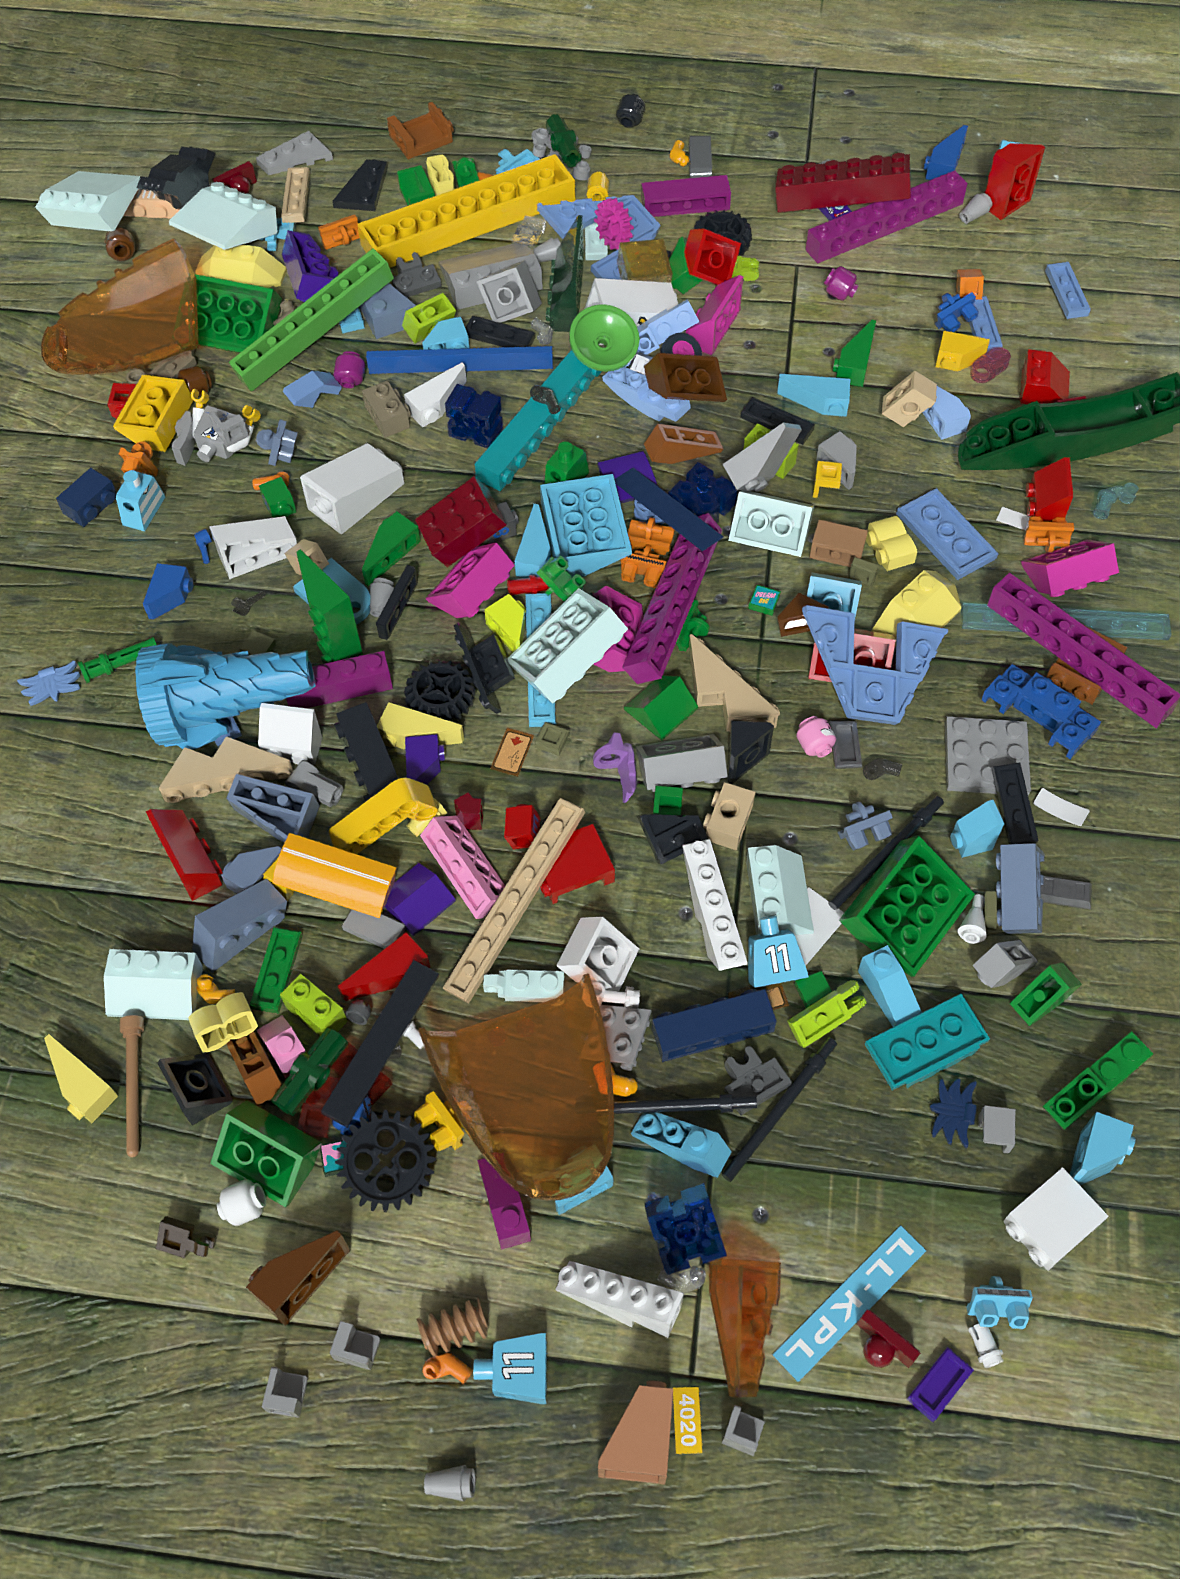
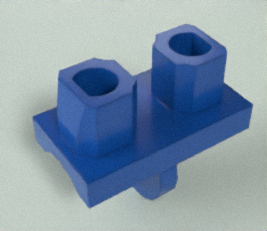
[935,292,979,332]

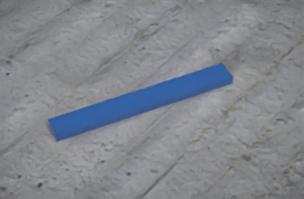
[366,346,553,374]

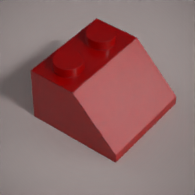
[684,229,741,285]
[1020,349,1070,404]
[1025,457,1073,522]

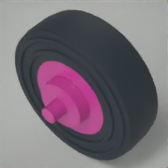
[660,333,702,356]

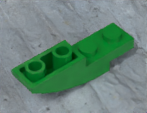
[1043,1031,1154,1130]

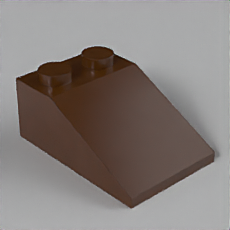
[246,1231,350,1326]

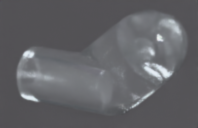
[531,318,553,345]
[657,1265,706,1294]

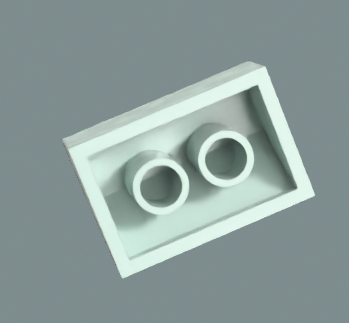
[728,490,815,557]
[746,845,814,935]
[104,949,203,1020]

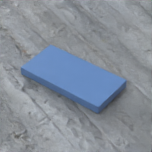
[896,488,998,580]

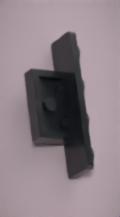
[453,623,515,714]

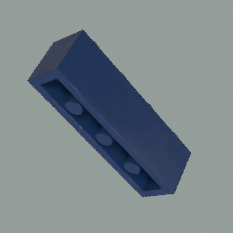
[652,989,777,1062]

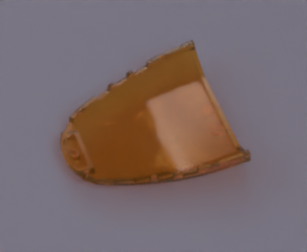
[41,238,198,376]
[418,973,614,1201]

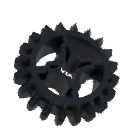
[694,210,752,256]
[404,659,476,722]

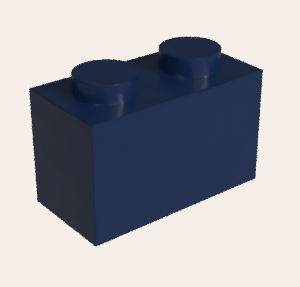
[56,468,117,527]

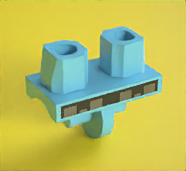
[966,1276,1033,1329]

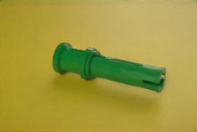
[78,637,157,683]

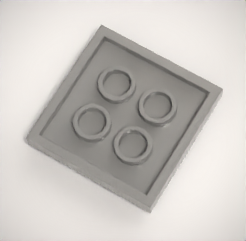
[945,717,1031,796]

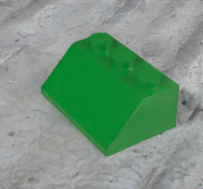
[210,1100,322,1207]

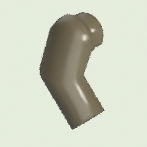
[273,300,296,326]

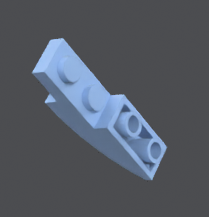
[625,299,699,367]
[602,367,691,422]

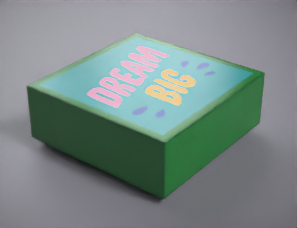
[748,585,781,616]

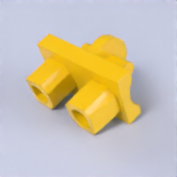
[414,1091,468,1152]

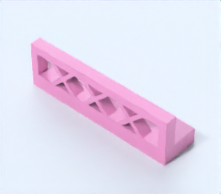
[420,816,505,919]

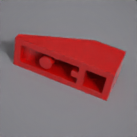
[338,933,430,1001]

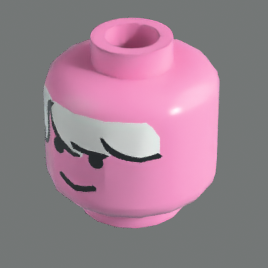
[796,716,836,758]

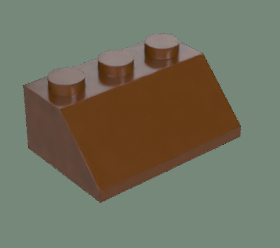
[644,353,727,402]

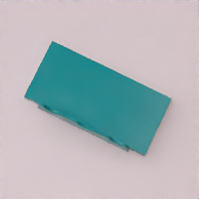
[865,994,990,1090]

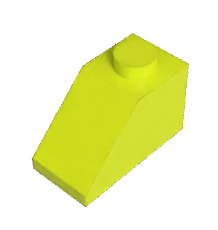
[484,594,526,653]

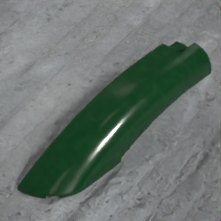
[958,372,1180,470]

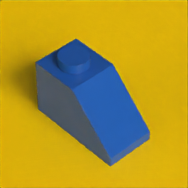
[143,563,193,619]

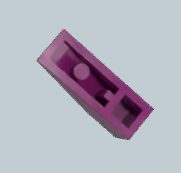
[477,1152,531,1250]

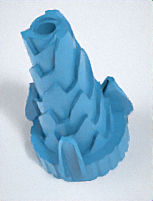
[135,643,316,750]

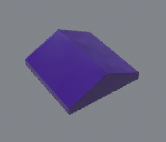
[385,863,456,937]

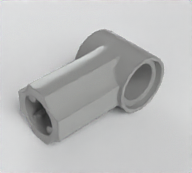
[285,761,343,808]

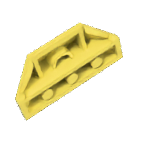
[195,245,287,288]
[871,570,961,647]

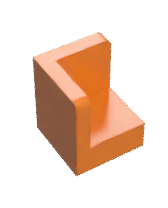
[956,269,984,300]

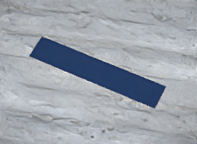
[614,468,724,552]

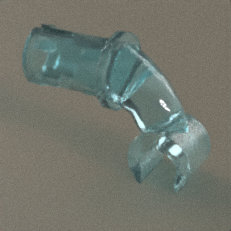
[1093,483,1139,520]

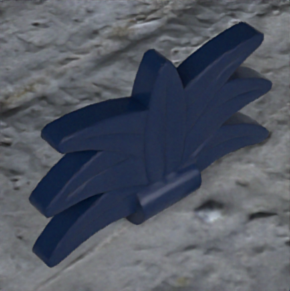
[930,1078,977,1149]

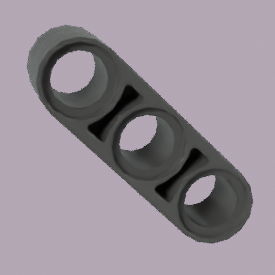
[689,135,712,178]

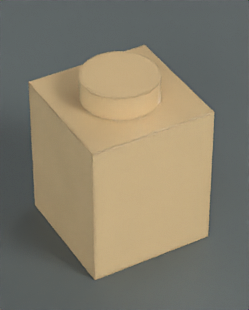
[284,539,329,575]

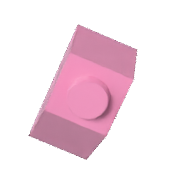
[257,1015,306,1078]

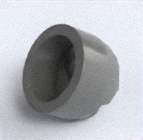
[345,999,371,1025]

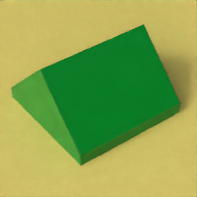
[624,676,698,741]

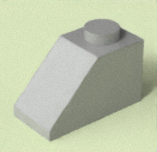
[816,431,857,490]
[973,940,1038,988]

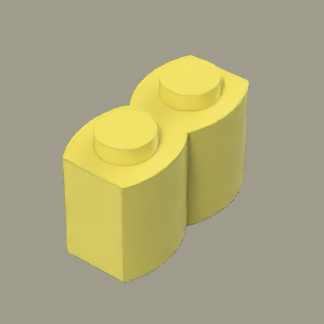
[426,154,455,196]
[866,516,917,571]
[188,992,258,1052]

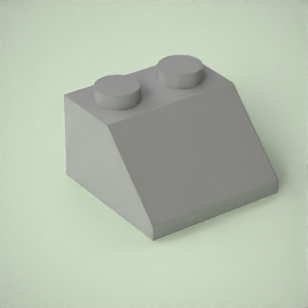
[477,260,542,323]

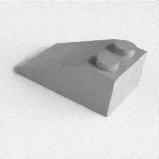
[723,423,802,492]

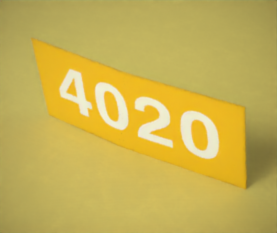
[673,1387,702,1454]

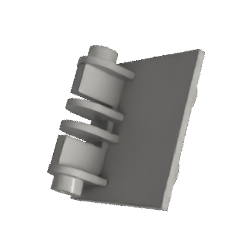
[582,1005,651,1071]

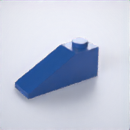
[924,125,968,180]

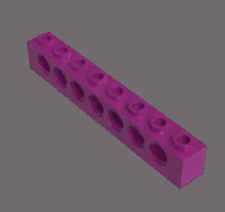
[805,171,968,264]
[622,513,722,684]
[987,573,1180,729]

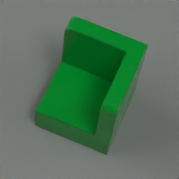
[653,786,683,815]

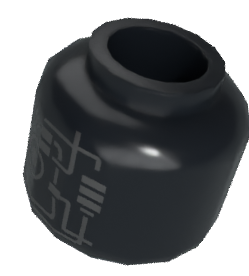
[616,94,646,128]

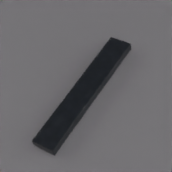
[321,960,439,1128]

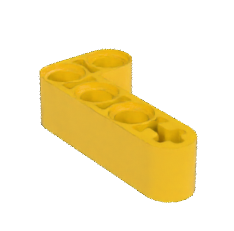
[329,778,438,854]

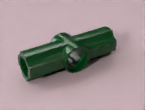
[546,114,582,167]
[271,1028,348,1116]

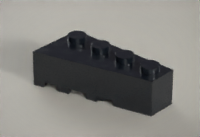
[334,702,398,802]

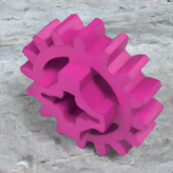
[594,198,634,250]

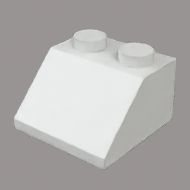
[258,703,322,765]
[557,917,639,991]

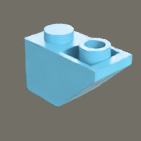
[422,317,469,350]

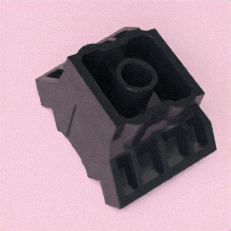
[136,146,216,209]

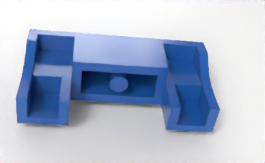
[981,664,1101,760]

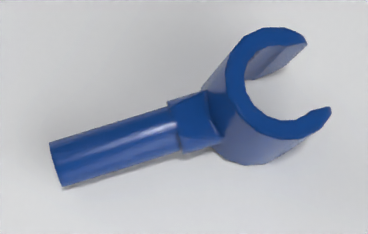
[194,529,212,564]

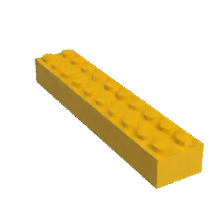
[357,154,575,268]

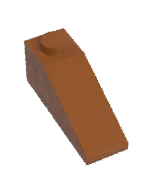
[644,423,723,464]
[227,1031,282,1106]

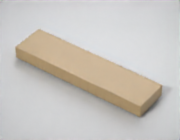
[281,167,310,223]

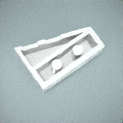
[209,516,297,579]

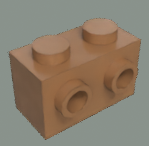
[810,520,868,567]

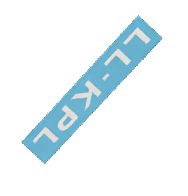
[773,1226,926,1382]

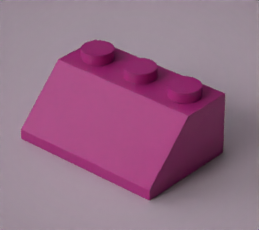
[686,275,744,355]
[1021,539,1119,597]
[425,543,515,618]
[593,586,643,672]

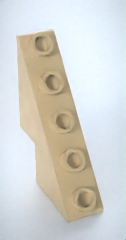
[689,634,780,732]
[159,737,293,803]

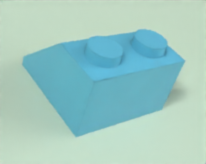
[807,572,862,616]
[1069,1112,1135,1185]

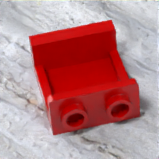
[540,824,615,904]

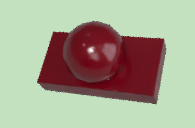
[212,161,257,194]
[857,1309,921,1368]

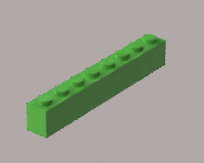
[229,248,394,392]

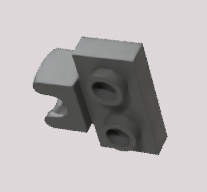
[392,252,441,298]
[724,1046,791,1116]

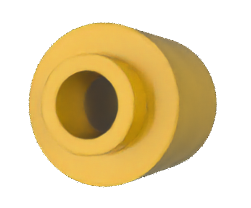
[587,172,609,201]

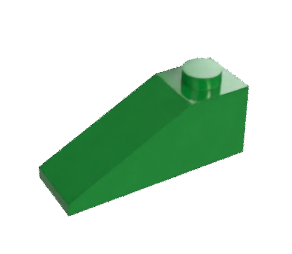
[833,320,876,387]
[362,511,421,587]

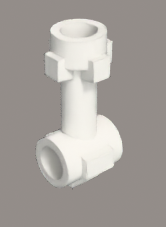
[584,982,640,1008]

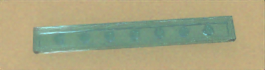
[961,603,1171,640]

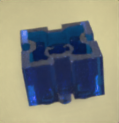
[445,383,503,449]
[669,462,737,523]
[644,1184,727,1276]

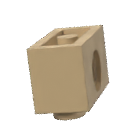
[882,371,937,427]
[703,782,756,850]

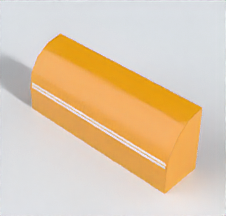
[272,833,397,918]

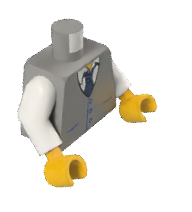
[191,389,261,462]

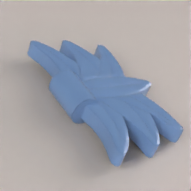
[17,661,80,706]

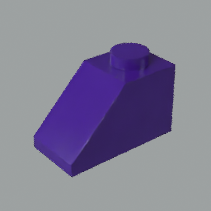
[405,735,445,785]

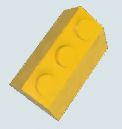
[113,375,193,452]

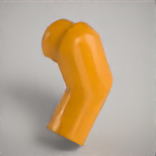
[669,140,689,167]
[196,974,236,1004]
[597,1062,638,1097]

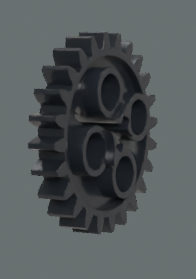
[335,1110,436,1213]

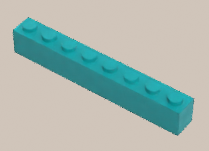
[475,350,602,491]

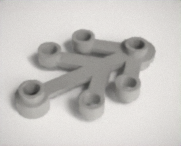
[531,128,592,180]

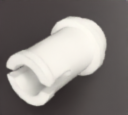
[968,1324,1003,1368]

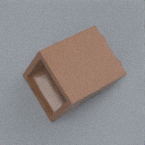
[598,1381,673,1485]

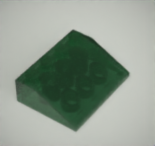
[546,215,584,332]

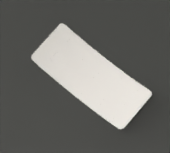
[1034,788,1090,826]

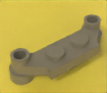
[126,327,196,385]

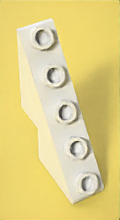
[682,839,747,971]
[555,1261,684,1338]

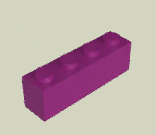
[641,175,731,217]
[286,651,393,708]

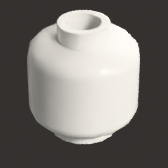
[217,1179,266,1226]

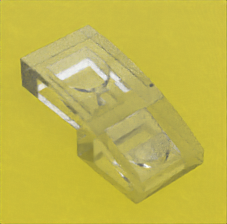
[512,216,546,247]

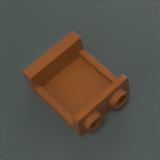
[387,102,454,159]
[1046,625,1128,705]

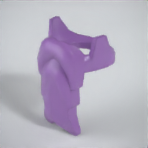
[593,733,638,803]

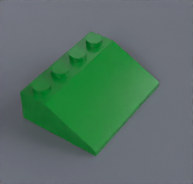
[173,273,282,353]
[296,549,363,664]
[839,836,975,977]

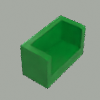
[397,165,435,206]

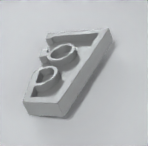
[256,131,333,175]

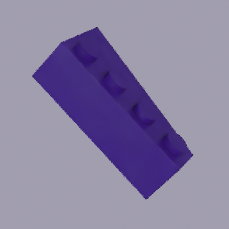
[282,230,339,302]

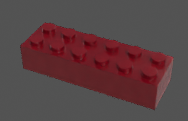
[775,153,911,212]

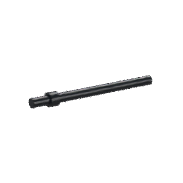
[828,796,944,910]
[721,1037,837,1182]
[575,1094,757,1116]

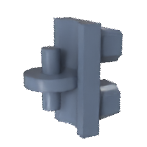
[256,419,298,466]
[838,802,893,851]

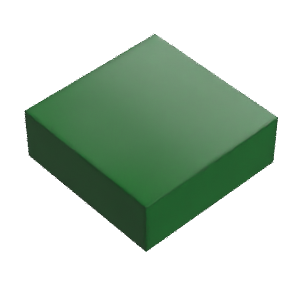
[795,971,832,1008]

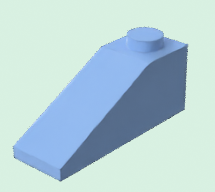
[922,386,971,440]

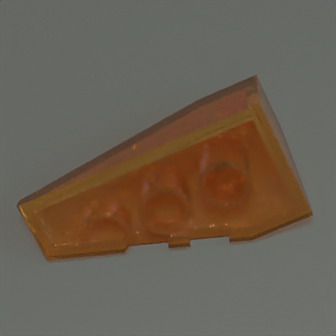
[709,1258,781,1397]

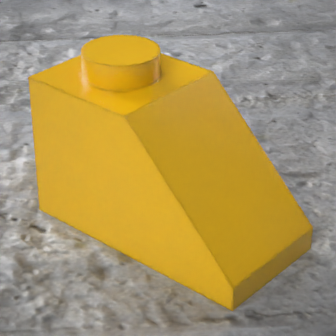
[935,331,990,371]

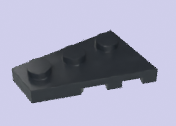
[332,159,388,212]

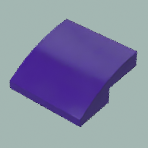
[597,451,658,504]

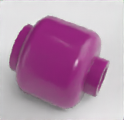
[824,266,859,301]
[334,351,365,389]

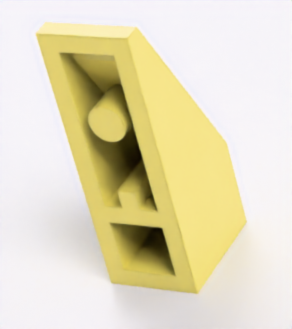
[377,702,464,749]
[44,1034,118,1123]

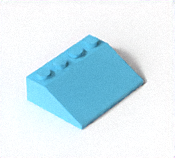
[540,474,632,577]

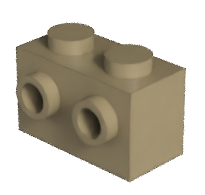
[362,381,411,438]

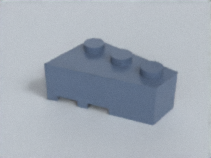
[359,283,416,339]
[226,774,320,843]
[996,844,1045,934]
[192,879,287,973]

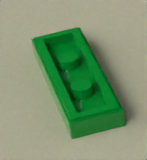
[250,927,303,1014]

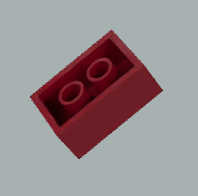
[415,476,507,568]

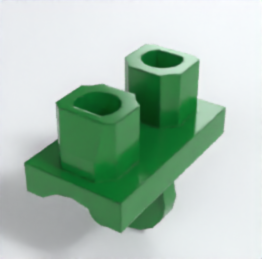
[452,157,479,188]
[536,556,586,602]
[676,600,710,652]

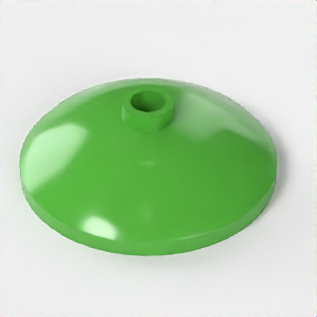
[569,304,639,372]

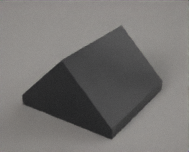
[728,721,774,784]
[157,1053,233,1126]

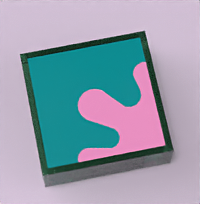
[320,1140,347,1177]

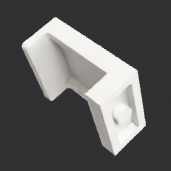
[1003,1168,1109,1271]

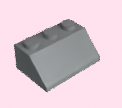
[636,734,727,792]

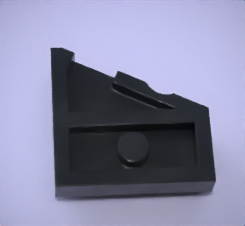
[637,814,708,865]

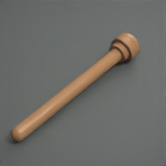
[120,1015,144,1157]

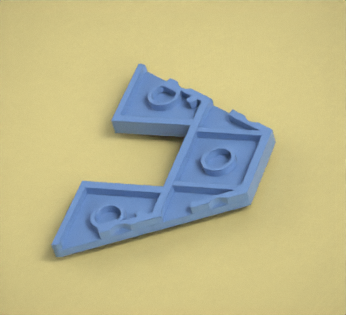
[537,195,660,280]
[802,605,948,725]

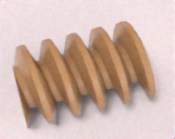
[416,1297,488,1357]

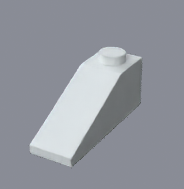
[404,363,466,428]

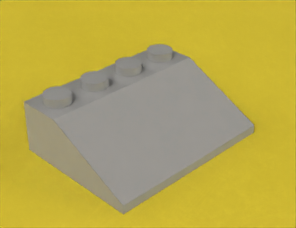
[439,241,542,310]

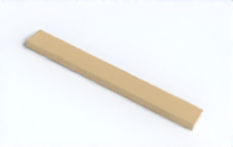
[443,798,585,1004]

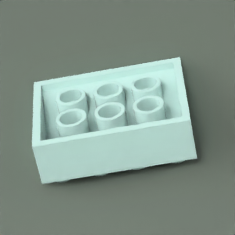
[35,171,140,231]
[169,182,277,250]
[507,588,628,703]

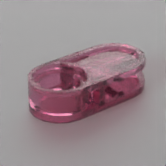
[970,347,1011,383]

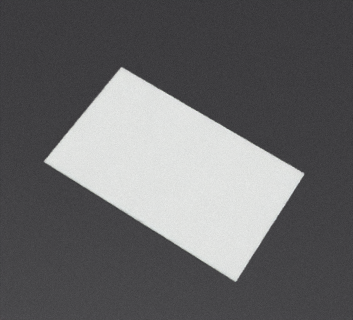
[795,887,844,966]

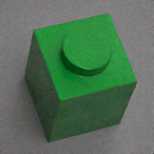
[259,477,296,518]

